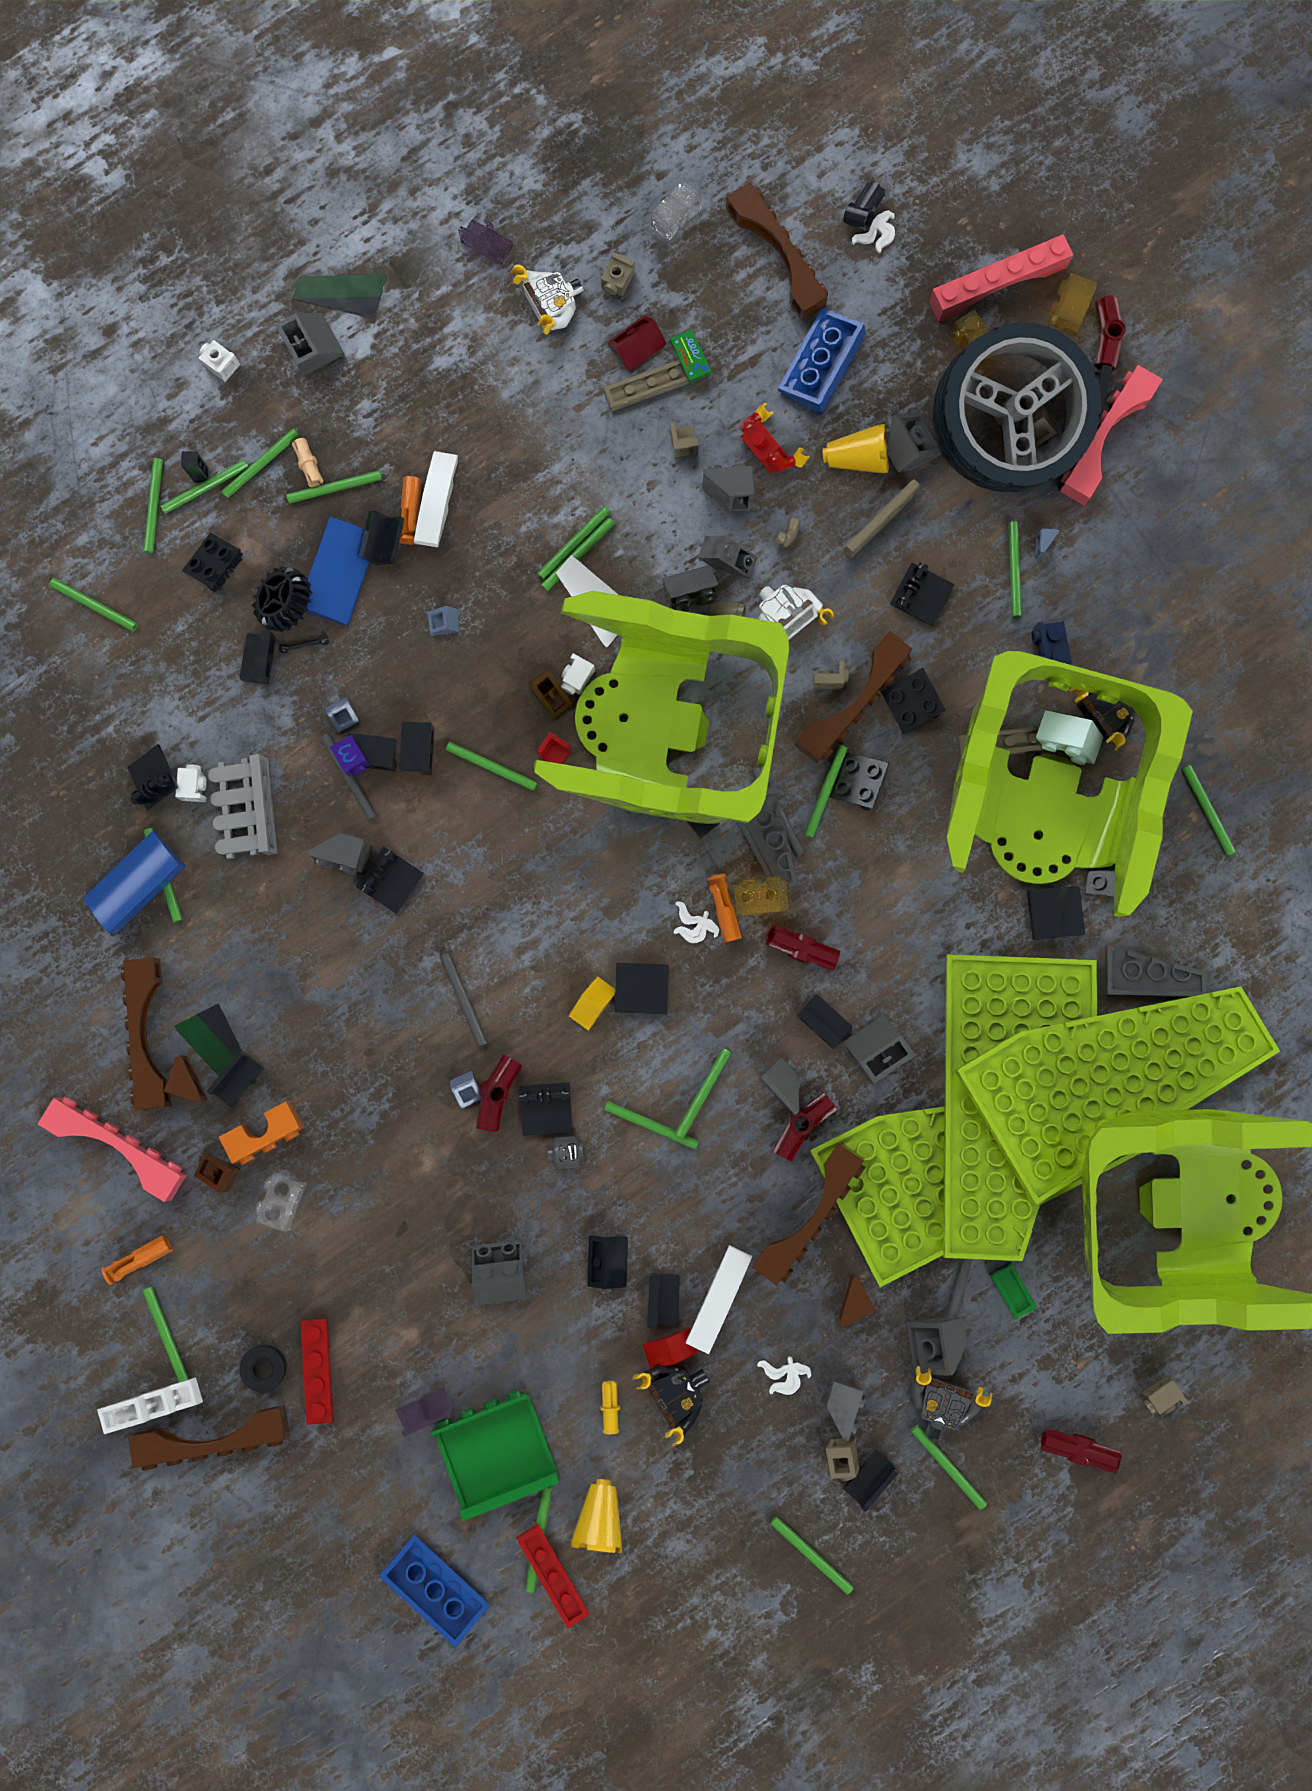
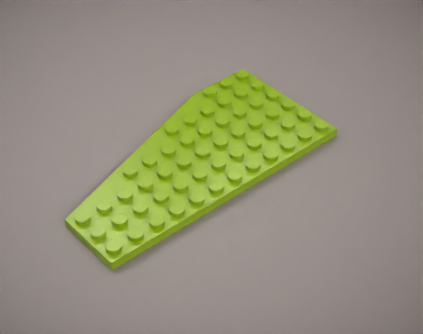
[943,954,1097,1261]
[955,986,1280,1205]
[810,1106,1141,1287]

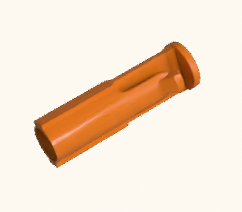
[399,476,422,545]
[706,874,742,943]
[101,1235,173,1286]

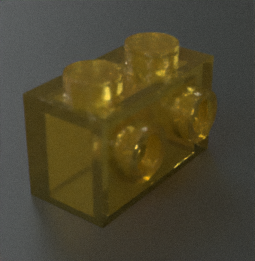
[1048,273,1098,335]
[950,309,998,372]
[734,876,791,915]

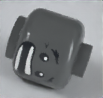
[547,1136,584,1170]

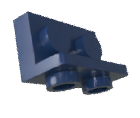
[1031,621,1072,665]

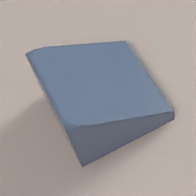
[1035,528,1059,559]
[427,606,460,636]
[325,697,359,733]
[450,1071,481,1109]

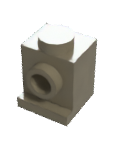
[601,252,635,297]
[1142,1376,1188,1415]
[826,1437,860,1481]

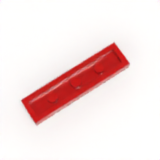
[301,1318,334,1425]
[516,1523,590,1629]

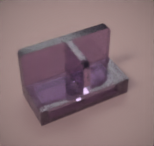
[458,219,513,265]
[396,1387,453,1437]

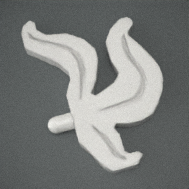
[852,210,895,253]
[674,902,719,943]
[757,1356,811,1395]

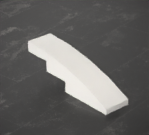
[414,451,458,547]
[686,1245,752,1354]
[97,1377,203,1434]

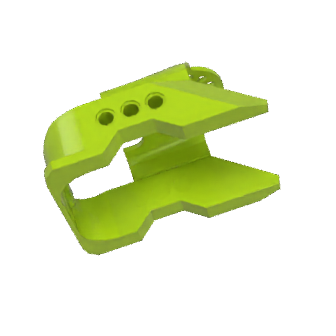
[534,591,789,824]
[947,651,1193,917]
[1082,1109,1312,1334]

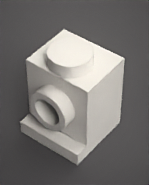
[199,340,240,382]
[561,653,595,696]
[175,765,207,802]

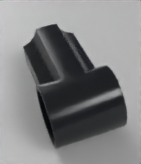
[843,181,885,231]

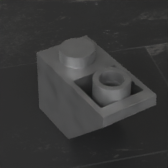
[698,535,757,578]
[824,1378,866,1441]

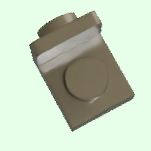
[813,660,849,690]

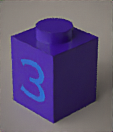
[330,735,370,777]

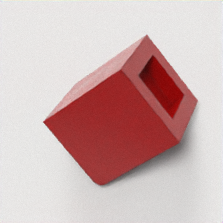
[537,732,572,764]

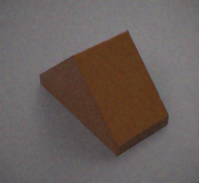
[528,668,573,719]
[164,1055,208,1102]
[194,1153,240,1193]
[837,1274,875,1327]

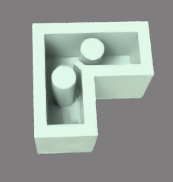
[1036,710,1103,765]

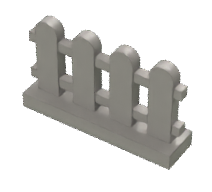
[208,754,278,859]

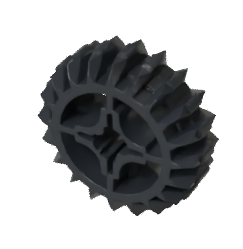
[252,566,313,632]

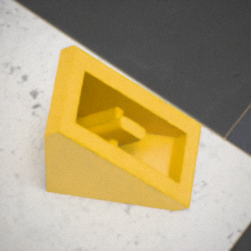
[569,976,615,1031]

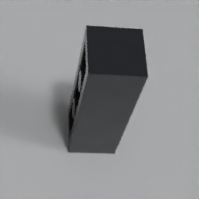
[181,451,209,482]

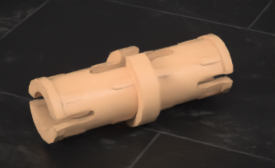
[292,438,323,488]

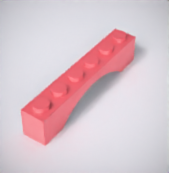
[929,234,1073,322]
[1060,365,1163,506]
[38,1096,187,1202]

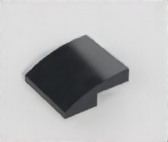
[1027,886,1085,940]
[615,963,669,1014]

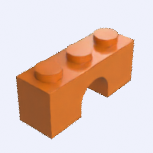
[219,1101,305,1165]

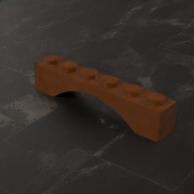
[726,182,828,321]
[795,631,912,764]
[121,957,172,1110]
[752,1141,866,1286]
[128,1405,290,1471]

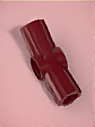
[1094,295,1126,371]
[765,925,841,971]
[476,1054,522,1132]
[773,1092,837,1162]
[1040,1428,1122,1474]

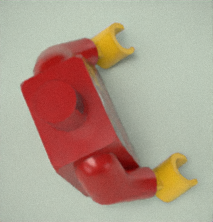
[740,403,810,474]

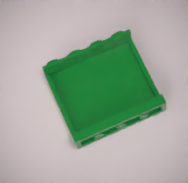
[430,1389,561,1521]

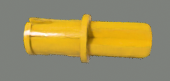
[600,1381,620,1434]

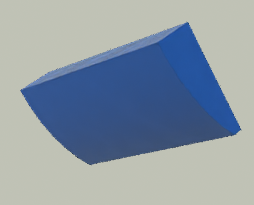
[778,308,866,414]
[305,517,370,626]
[83,830,186,934]
[379,1535,490,1648]

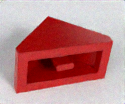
[642,1327,698,1368]

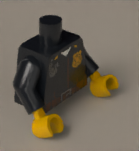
[1070,688,1135,751]
[633,1364,710,1446]

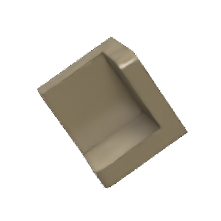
[1032,405,1057,447]
[670,422,698,458]

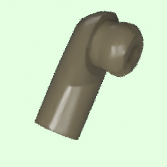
[775,517,800,547]

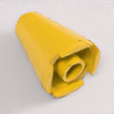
[823,424,889,474]
[571,1479,622,1553]

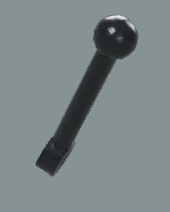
[279,634,329,654]

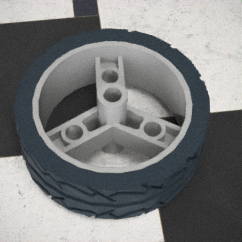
[933,322,1101,492]

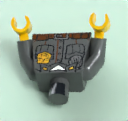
[911,1366,992,1440]

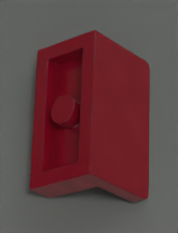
[607,315,666,371]

